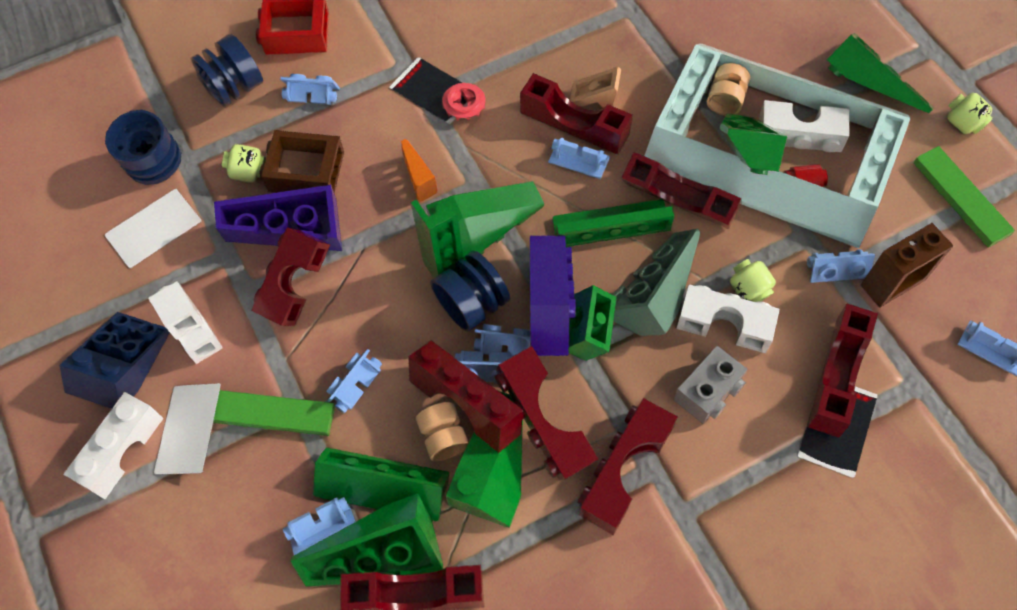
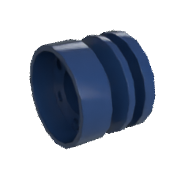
[191,34,263,107]
[105,110,182,185]
[430,250,510,332]

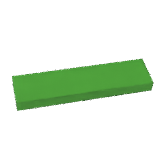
[913,146,1015,248]
[213,390,335,436]

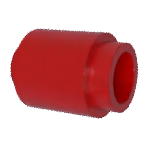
[783,164,828,187]

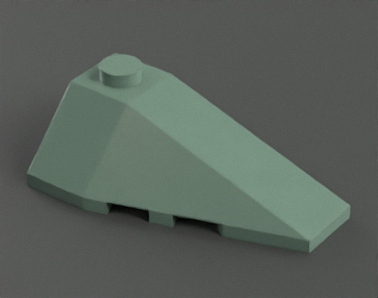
[613,228,700,336]

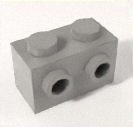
[674,346,748,424]

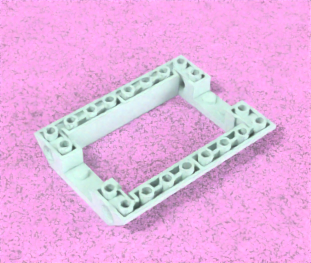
[644,44,911,248]

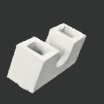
[759,100,849,152]
[148,281,223,364]
[676,285,780,353]
[64,392,163,499]

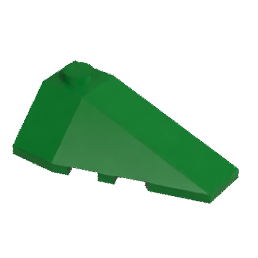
[827,33,933,113]
[720,113,787,175]
[426,181,544,260]
[446,390,523,528]
[290,494,443,586]

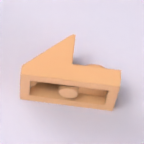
[570,67,621,108]

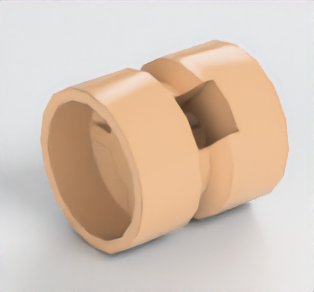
[707,63,751,116]
[416,402,469,462]

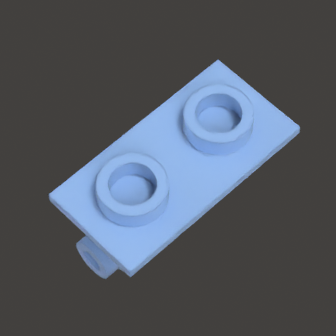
[280,74,340,105]
[548,137,610,179]
[807,249,875,283]
[957,320,1017,376]
[474,324,531,355]
[325,349,382,413]
[455,350,515,384]
[283,497,356,555]

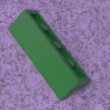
[552,199,674,247]
[410,200,464,278]
[313,447,450,521]

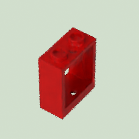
[256,0,329,55]

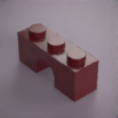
[251,227,330,326]

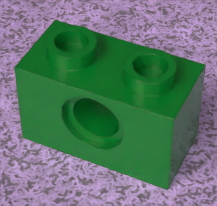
[569,285,617,361]

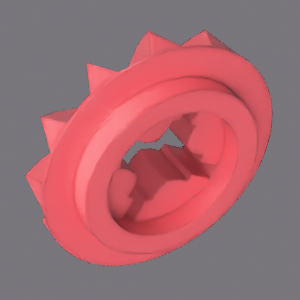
[442,83,485,121]

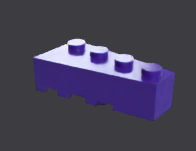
[214,185,343,251]
[530,235,576,356]

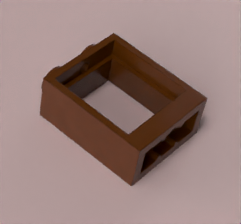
[260,130,344,193]
[861,223,953,308]

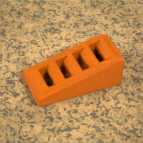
[401,139,438,202]

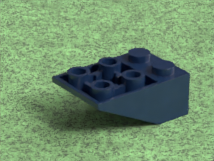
[59,312,170,409]

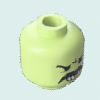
[947,93,993,134]
[222,144,266,183]
[730,259,776,302]

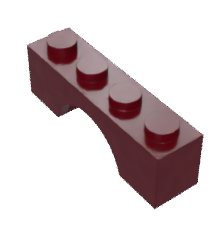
[520,73,633,155]
[621,152,742,229]
[807,303,878,438]
[408,340,523,453]
[494,346,598,481]
[577,398,678,536]
[340,565,484,610]

